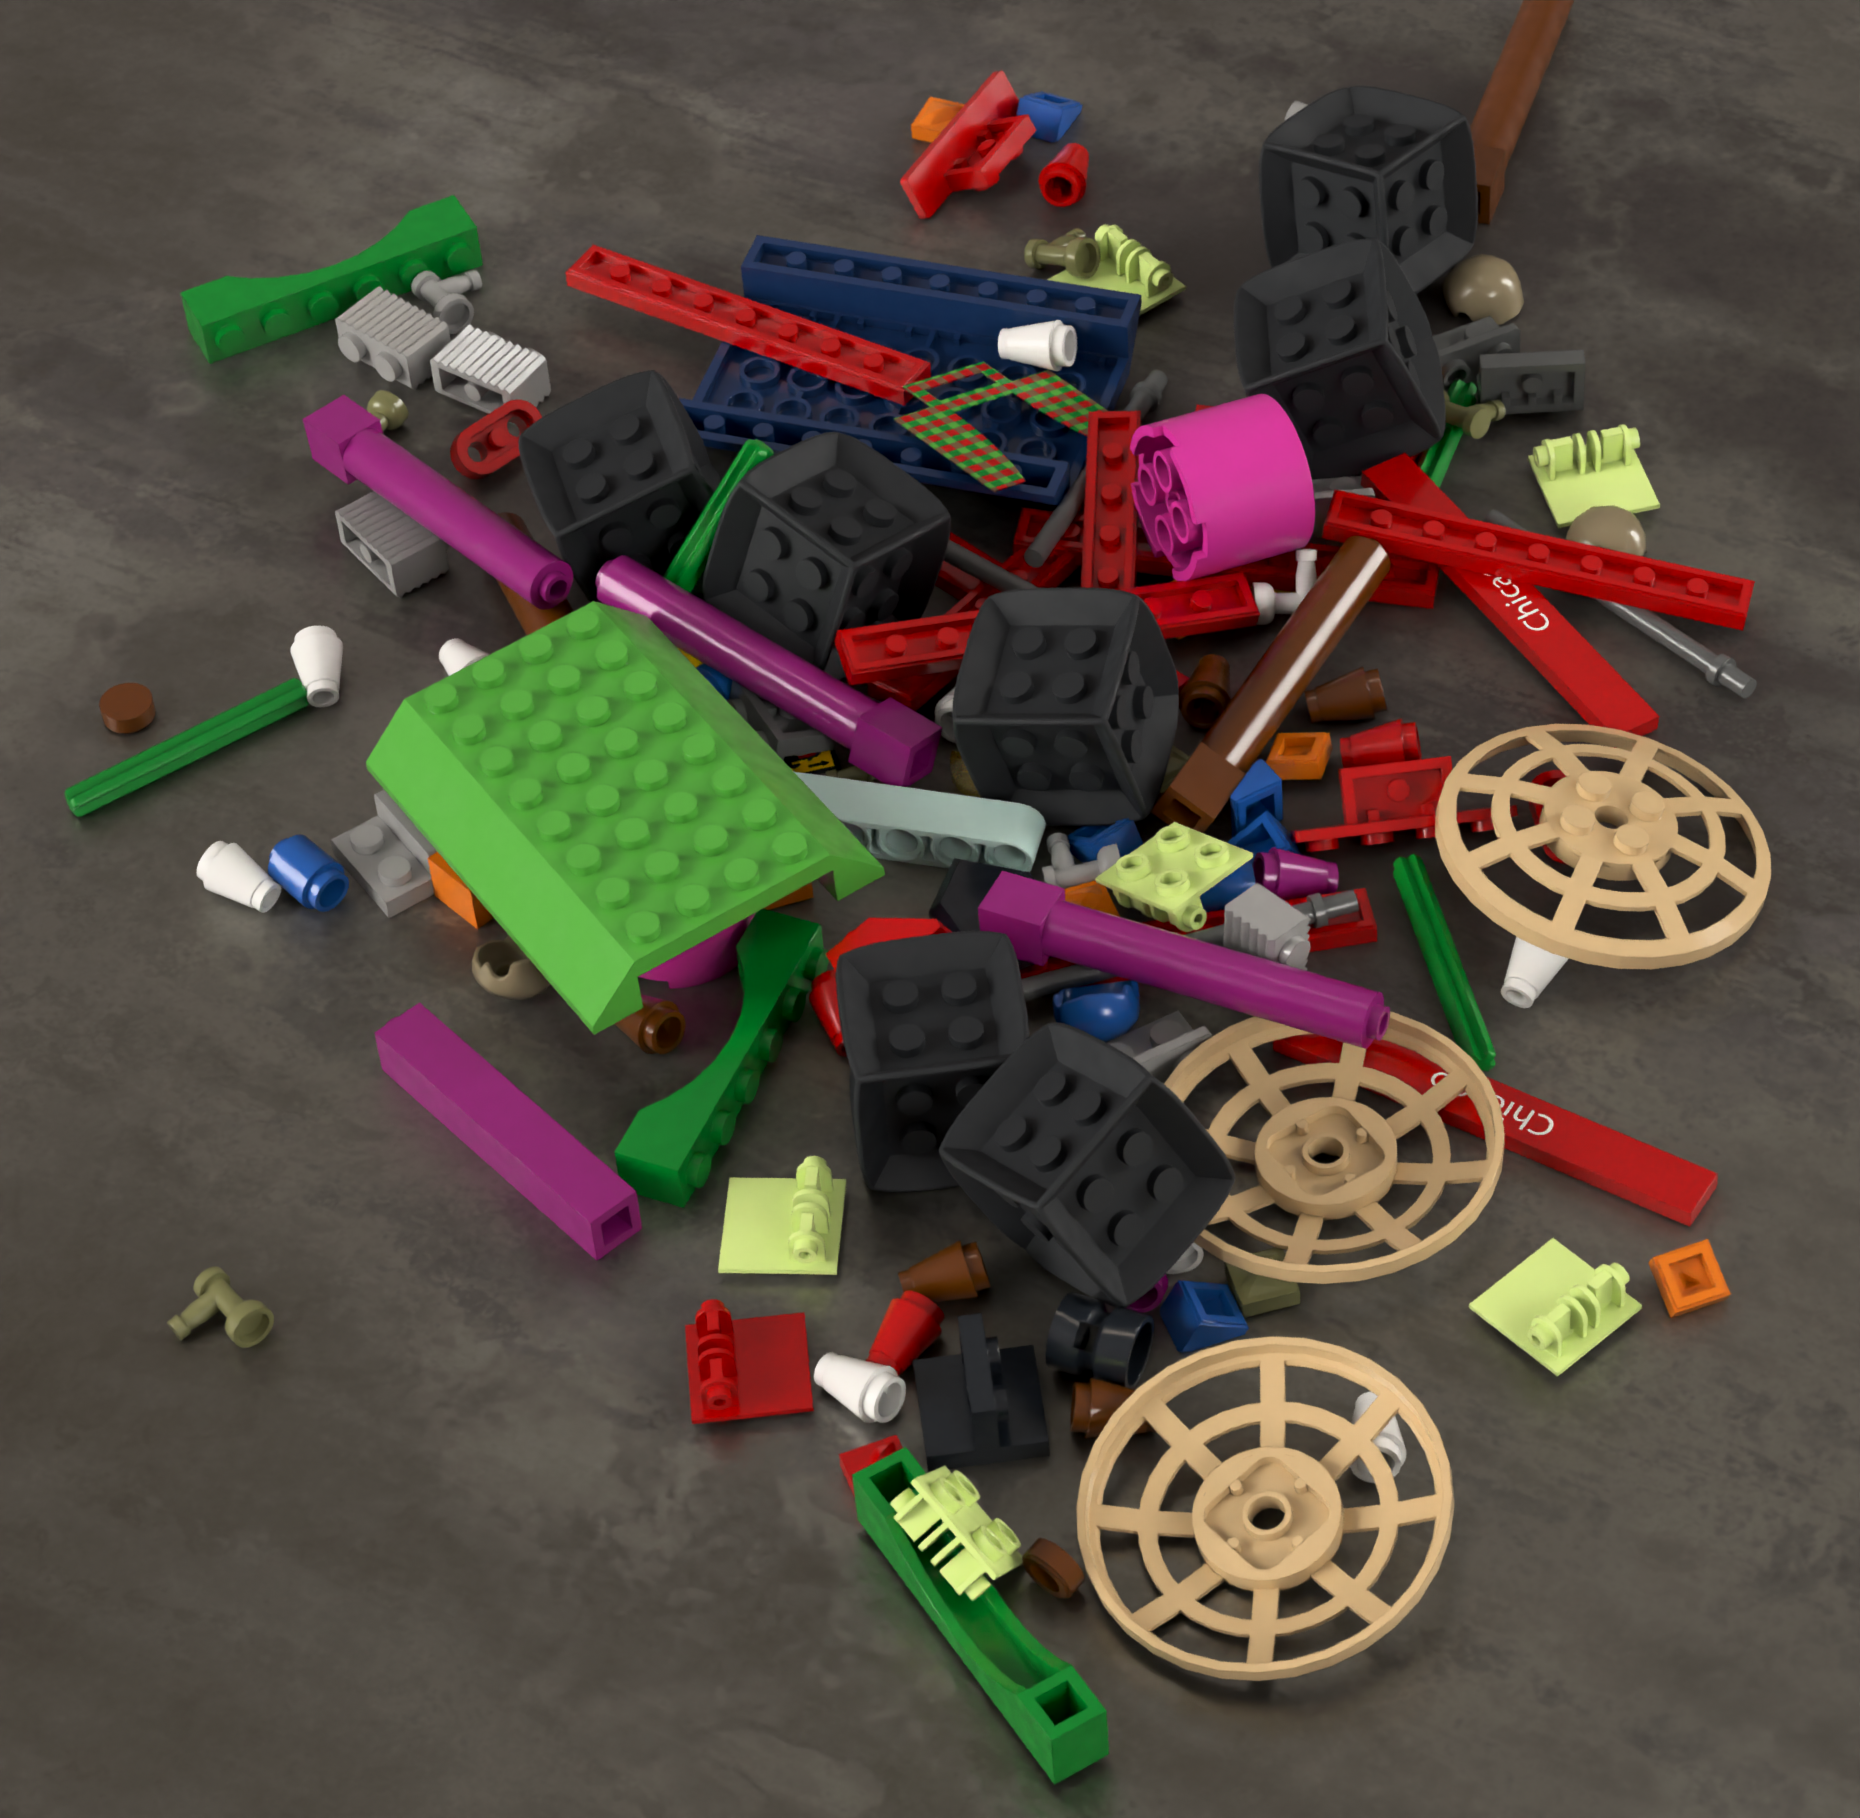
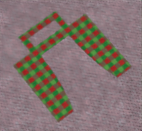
[894,361,1108,492]

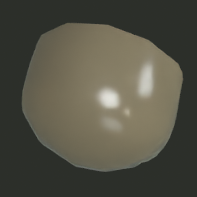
[1442,254,1524,325]
[1566,505,1647,556]
[472,935,551,1000]

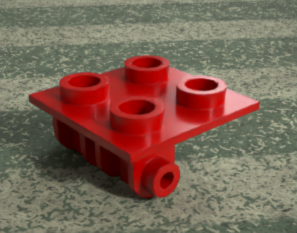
[685,1299,814,1424]

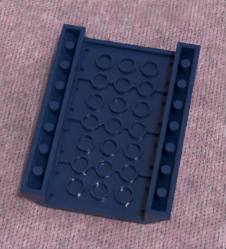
[679,235,1142,506]

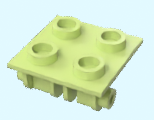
[1048,224,1186,316]
[1528,424,1660,528]
[1095,822,1253,932]
[718,1156,847,1275]
[1469,1238,1642,1377]
[890,1466,1023,1601]

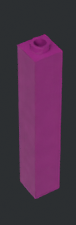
[374,1002,642,1261]

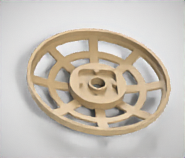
[1435,724,1771,970]
[1164,1012,1505,1284]
[1076,1336,1454,1681]

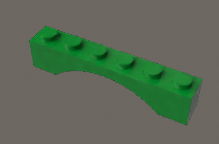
[180,195,483,364]
[614,908,829,1208]
[852,1447,1109,1785]

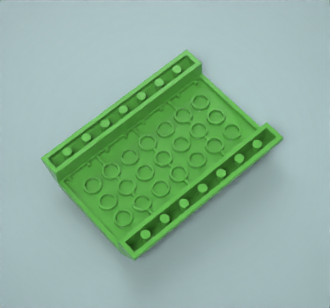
[366,601,885,1035]

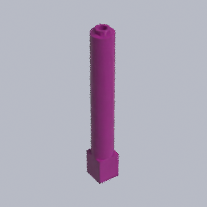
[303,395,573,610]
[595,555,943,787]
[978,871,1390,1049]

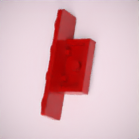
[900,71,1036,219]
[1290,756,1518,852]

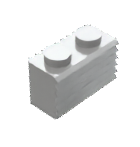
[335,286,451,390]
[430,324,551,425]
[335,491,450,598]
[1223,883,1311,971]

